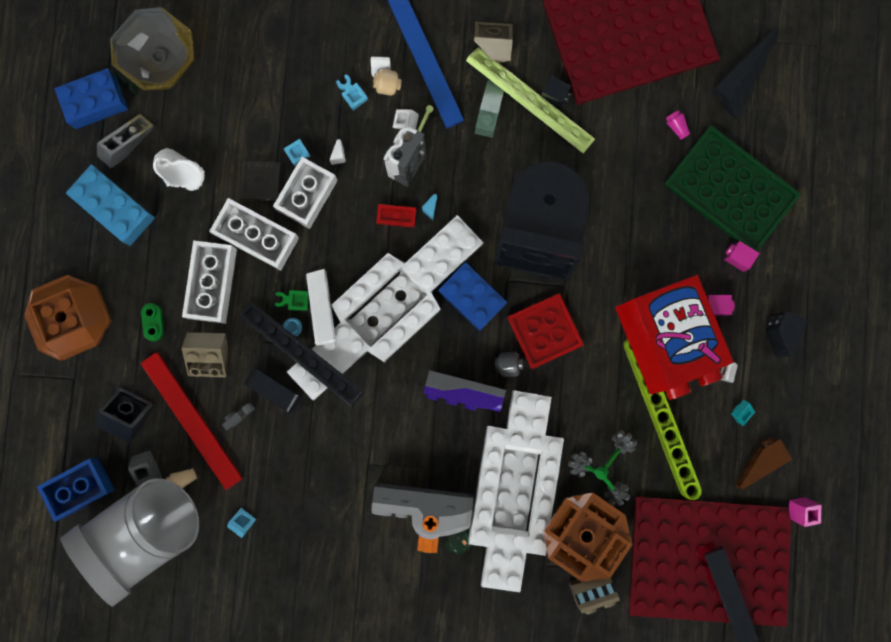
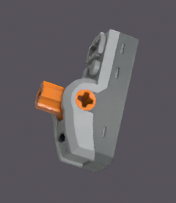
[371,483,474,553]

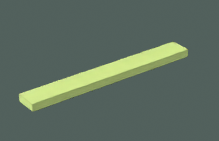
[466,47,595,153]

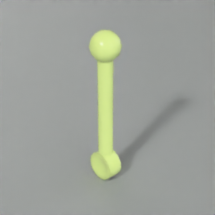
[418,105,433,132]

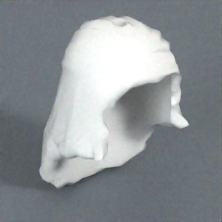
[153,148,205,191]

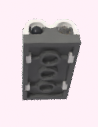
[384,127,426,187]

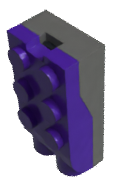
[423,370,506,412]

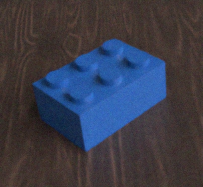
[54,68,128,129]
[439,262,507,332]
[37,457,115,522]

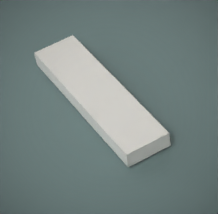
[306,269,336,346]

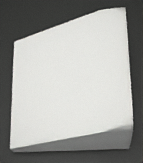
[371,56,391,77]
[393,109,419,130]
[330,139,346,165]
[721,362,737,383]

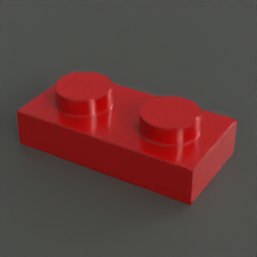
[376,204,416,228]

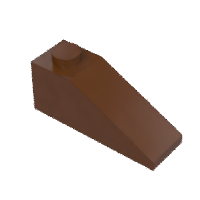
[735,437,793,490]

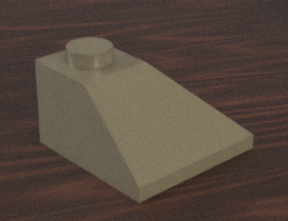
[474,22,513,62]

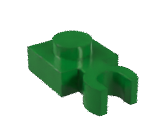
[275,290,309,311]

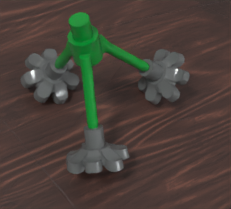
[568,430,637,506]

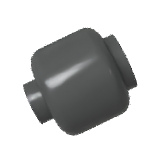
[495,352,524,377]

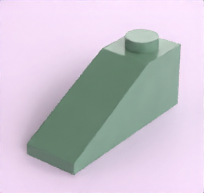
[475,80,504,138]

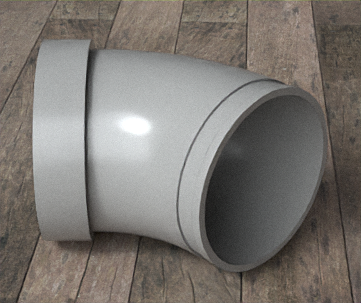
[60,478,199,607]

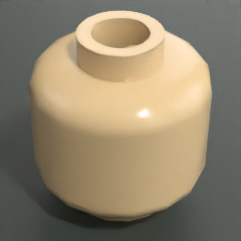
[373,69,401,96]

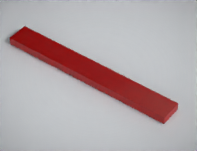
[140,352,243,490]

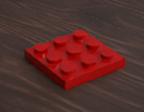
[507,293,584,369]

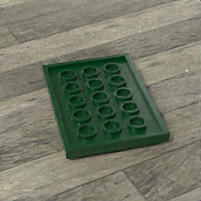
[664,125,802,252]

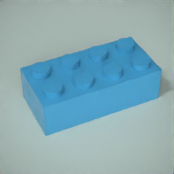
[66,164,155,246]

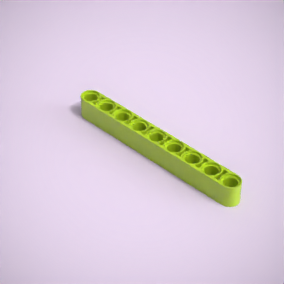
[624,338,702,500]

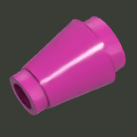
[666,110,691,140]

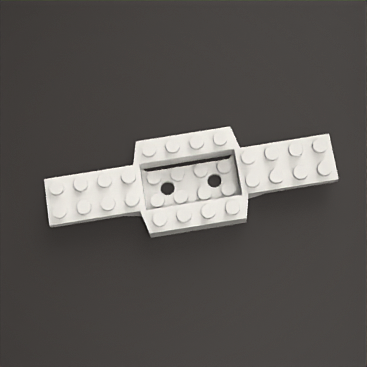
[287,215,483,401]

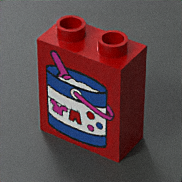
[615,275,734,400]

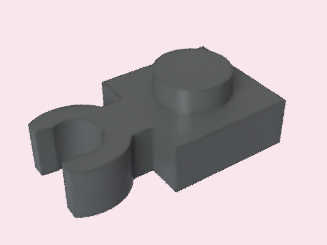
[222,403,255,431]

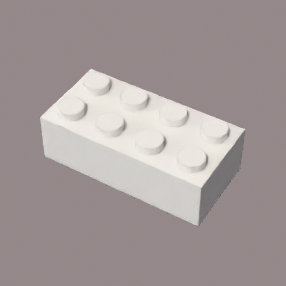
[209,198,299,271]
[182,240,237,324]

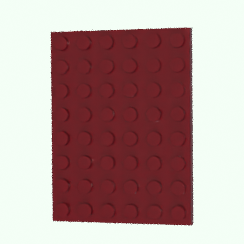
[543,0,720,105]
[629,496,791,627]

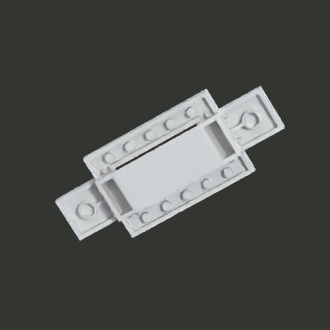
[468,390,564,592]

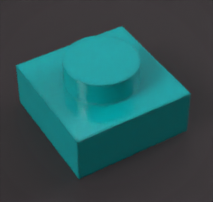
[731,400,755,426]

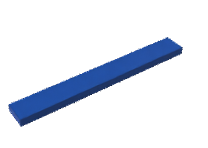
[387,0,464,129]

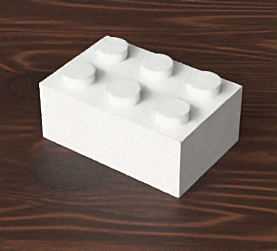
[273,157,338,229]

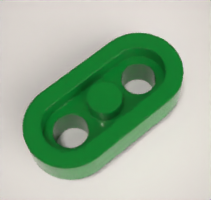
[141,303,165,342]

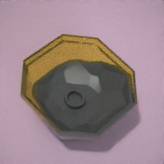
[110,7,195,90]

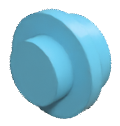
[283,318,302,336]

